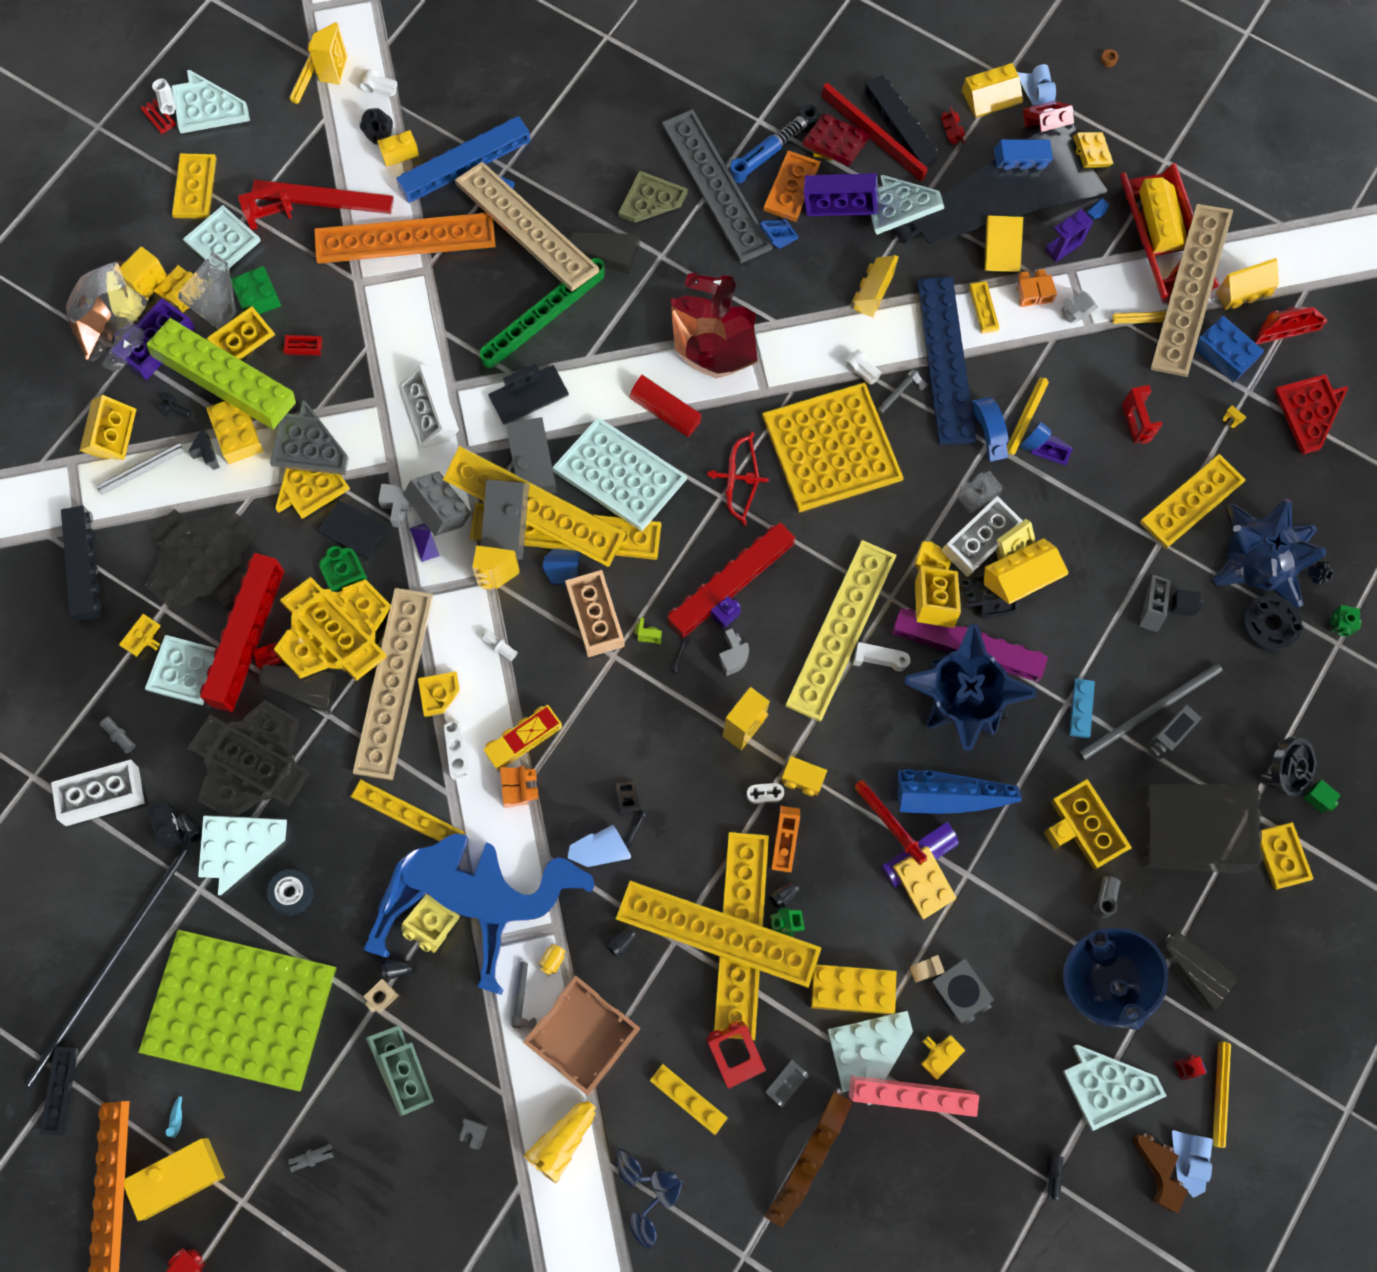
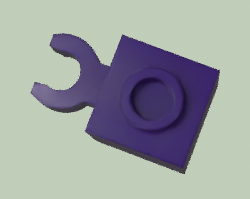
[710,596,741,630]

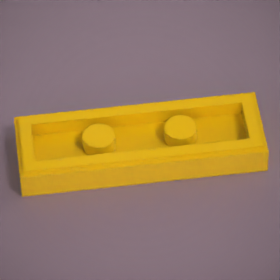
[968,281,1000,334]

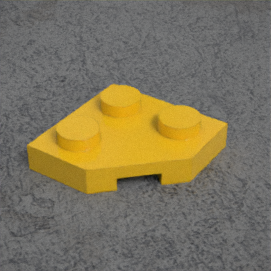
[418,671,461,717]

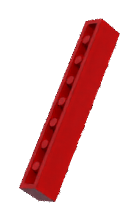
[667,522,796,639]

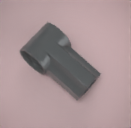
[1094,876,1121,918]

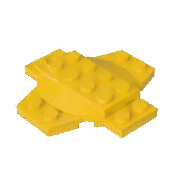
[274,577,391,681]

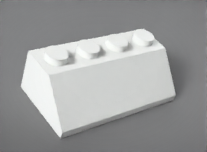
[399,365,459,448]

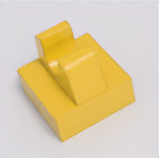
[1223,406,1247,428]

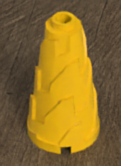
[524,1100,596,1183]

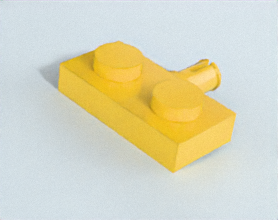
[119,614,161,657]
[921,1035,965,1080]

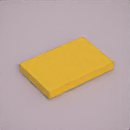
[984,216,1023,272]
[1254,822,1313,890]

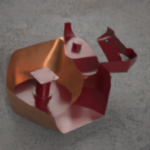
[671,273,760,379]

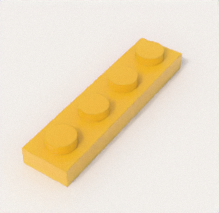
[650,1064,727,1135]

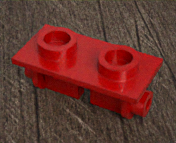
[941,107,966,145]

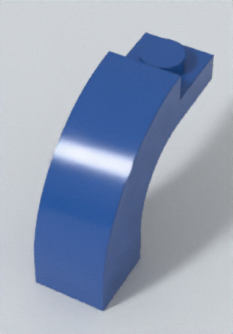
[972,397,1009,462]

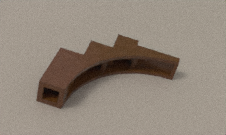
[764,1091,852,1228]

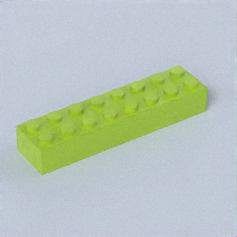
[147,318,296,430]

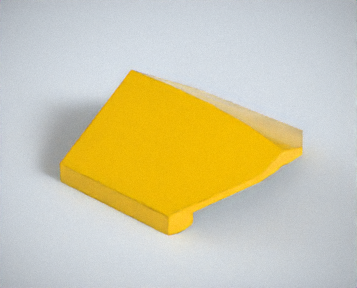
[914,541,951,571]

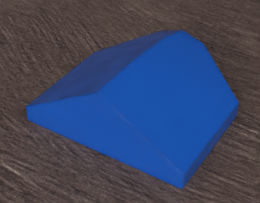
[759,219,799,249]
[543,549,580,585]

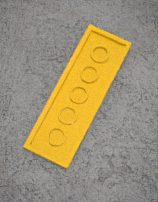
[1139,454,1246,549]

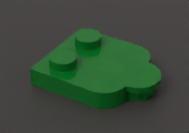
[320,546,368,592]

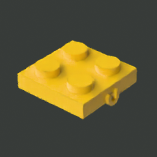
[1073,132,1113,168]

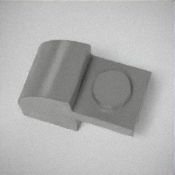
[1061,291,1098,323]
[378,484,411,528]
[718,628,749,676]

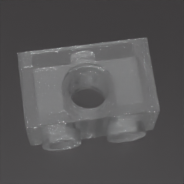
[957,471,1003,514]

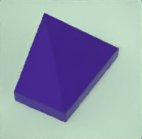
[1031,436,1073,465]
[410,523,440,562]

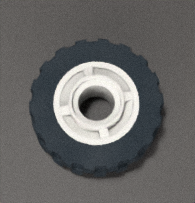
[266,869,314,916]

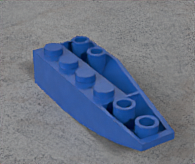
[898,769,1022,814]

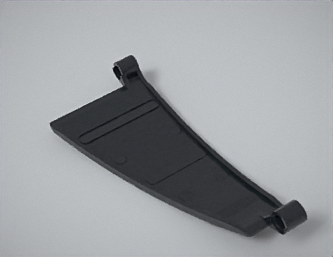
[894,123,1107,244]

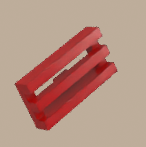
[140,98,176,134]
[283,335,323,355]

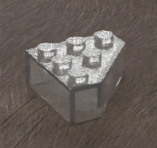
[178,252,237,329]

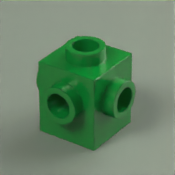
[1330,605,1361,637]
[770,908,805,937]

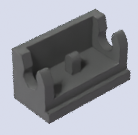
[764,1060,808,1108]
[460,1119,488,1149]

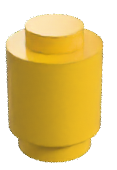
[538,943,566,976]

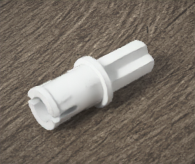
[482,630,518,661]

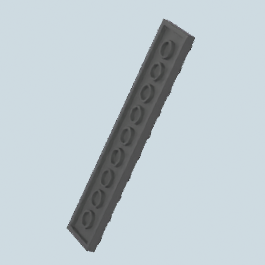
[662,109,772,263]

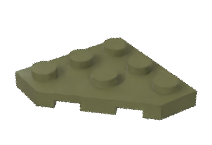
[619,171,688,223]

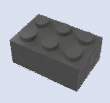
[403,471,471,536]

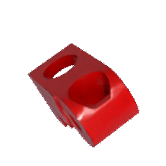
[1174,1055,1207,1080]

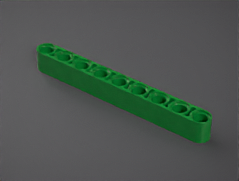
[480,258,605,369]

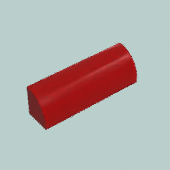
[629,374,701,438]

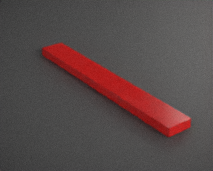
[821,83,928,182]
[252,180,394,214]

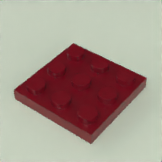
[802,113,870,167]

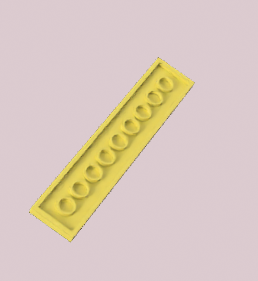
[785,540,897,722]

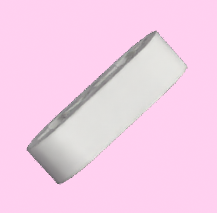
[747,783,784,804]

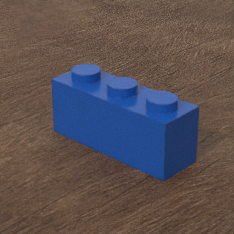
[994,140,1053,170]

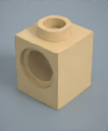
[364,979,399,1013]

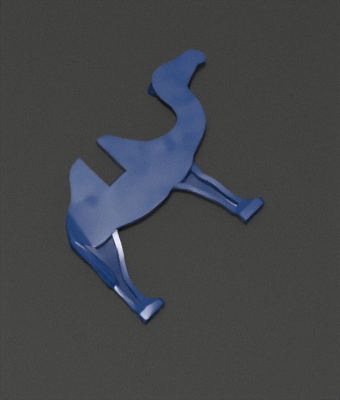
[363,834,594,995]

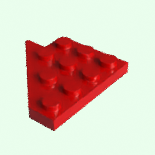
[1274,374,1348,455]

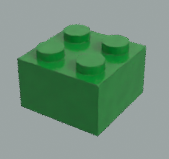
[230,266,281,315]

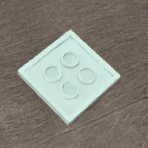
[183,205,261,275]
[145,635,216,706]

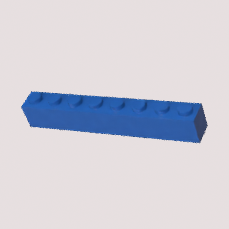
[396,116,531,203]

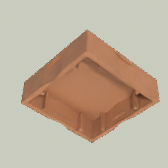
[523,976,640,1096]

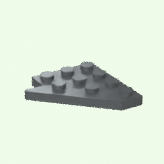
[270,401,349,475]

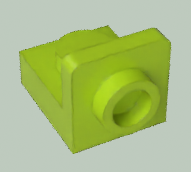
[635,617,662,644]

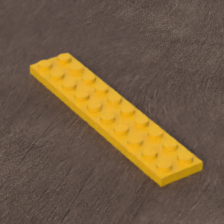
[443,446,626,567]
[470,502,661,560]
[714,832,769,1041]
[616,881,822,988]

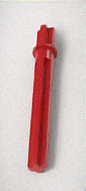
[855,780,928,865]

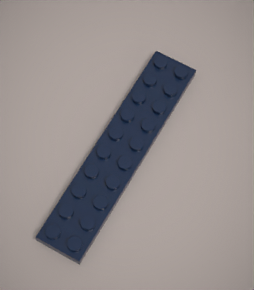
[917,277,976,445]

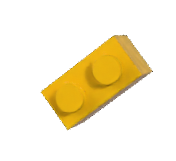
[377,130,419,167]
[781,756,827,796]

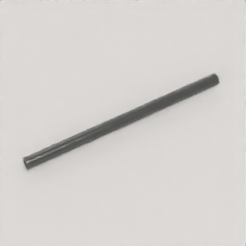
[1078,663,1223,761]

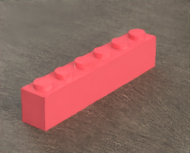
[848,1075,979,1117]

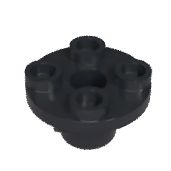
[359,107,393,145]

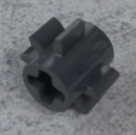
[1309,561,1334,584]

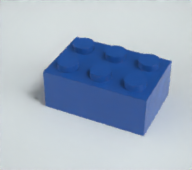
[1195,316,1264,383]

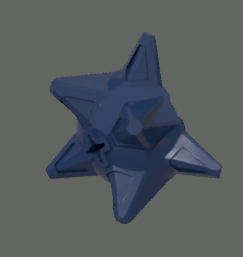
[1212,498,1326,608]
[905,624,1036,751]

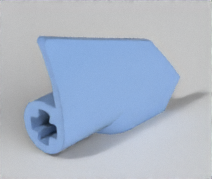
[1017,64,1056,106]
[568,824,631,867]
[1171,1130,1213,1198]

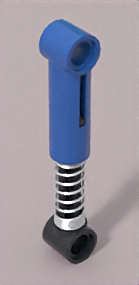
[730,104,818,183]

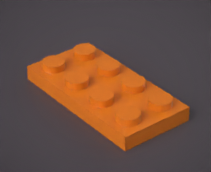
[763,151,820,222]

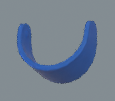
[1020,421,1052,451]

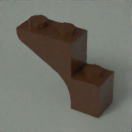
[1132,1133,1188,1214]

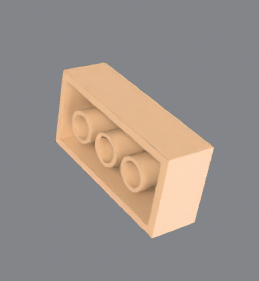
[565,570,625,657]

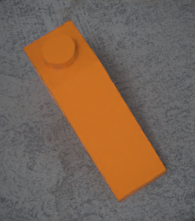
[772,806,800,872]

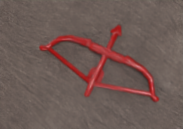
[707,432,769,526]

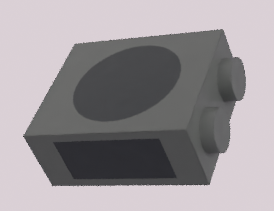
[1145,705,1202,759]
[929,959,994,1025]

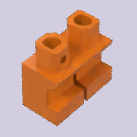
[1016,269,1057,307]
[500,766,539,808]

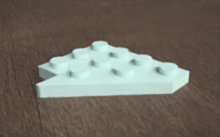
[172,70,250,133]
[871,175,944,234]
[198,815,287,895]
[828,1011,913,1105]
[1062,1045,1166,1131]

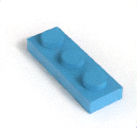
[1069,678,1095,738]

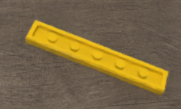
[351,779,465,842]

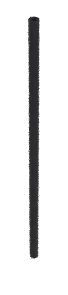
[24,848,189,1087]

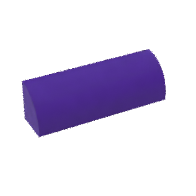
[880,822,959,888]

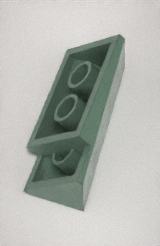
[366,1025,434,1116]

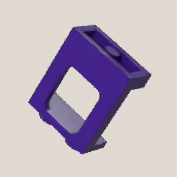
[1045,209,1093,262]

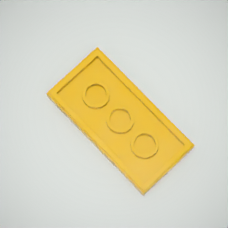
[172,153,216,219]

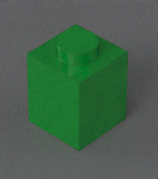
[1303,780,1341,813]

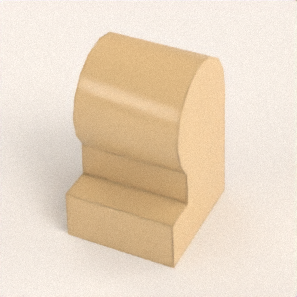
[910,955,945,983]

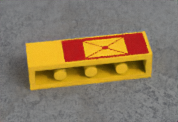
[483,705,562,772]

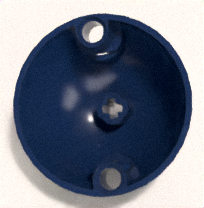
[1063,928,1168,1030]

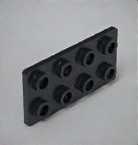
[488,364,569,425]
[959,576,1038,619]

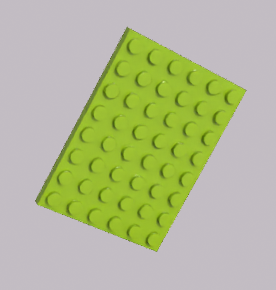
[138,930,336,1091]

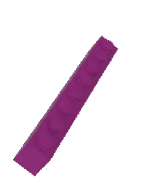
[892,608,1048,683]

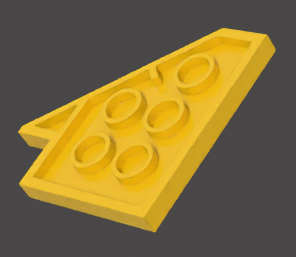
[276,468,350,519]

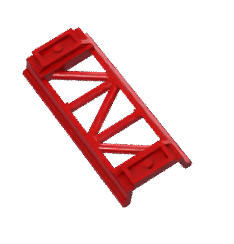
[1119,163,1219,305]

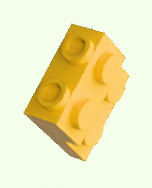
[154,265,206,313]

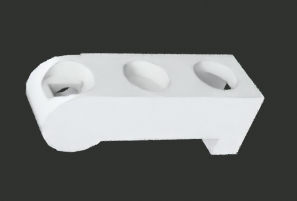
[853,642,910,671]
[444,721,470,780]

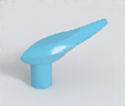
[166,1096,182,1139]

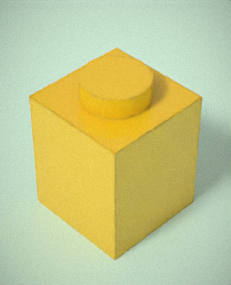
[1043,819,1076,849]

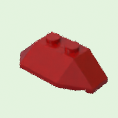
[1254,306,1327,344]

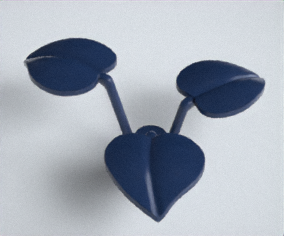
[617,1149,683,1249]

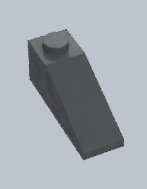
[1139,575,1171,632]

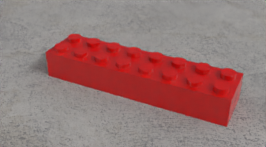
[200,553,285,713]

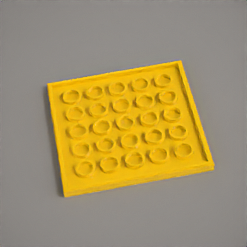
[762,382,903,512]

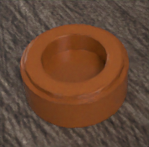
[1100,49,1119,67]

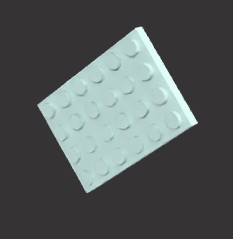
[552,417,687,532]

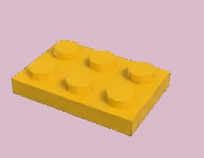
[893,846,957,919]

